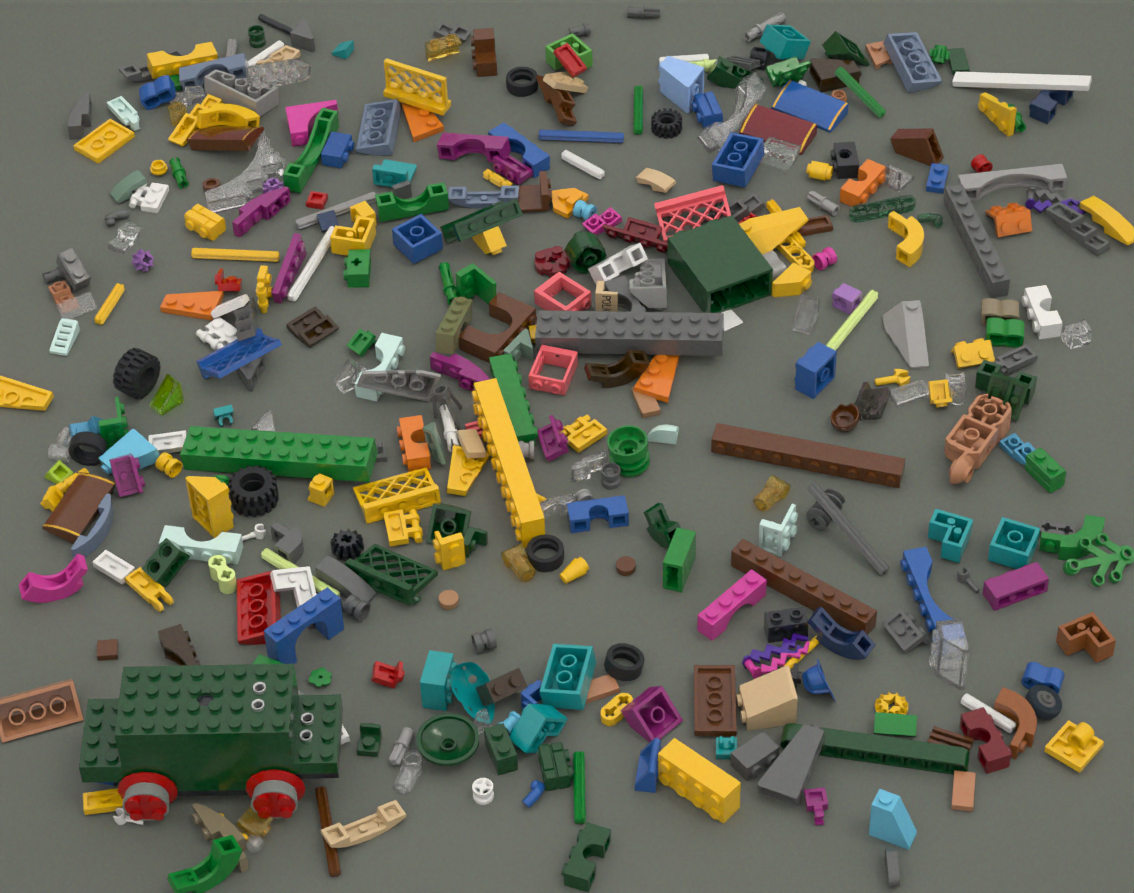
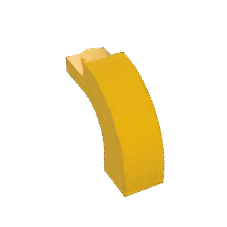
[197,103,260,129]
[888,211,924,267]

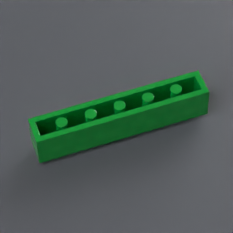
[489,354,538,446]

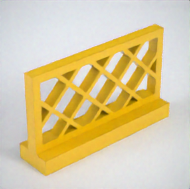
[383,58,451,116]
[353,467,441,524]

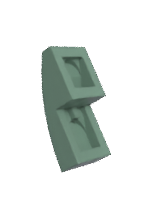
[110,170,147,204]

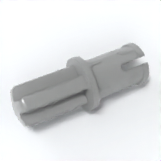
[807,191,840,216]
[388,727,415,766]

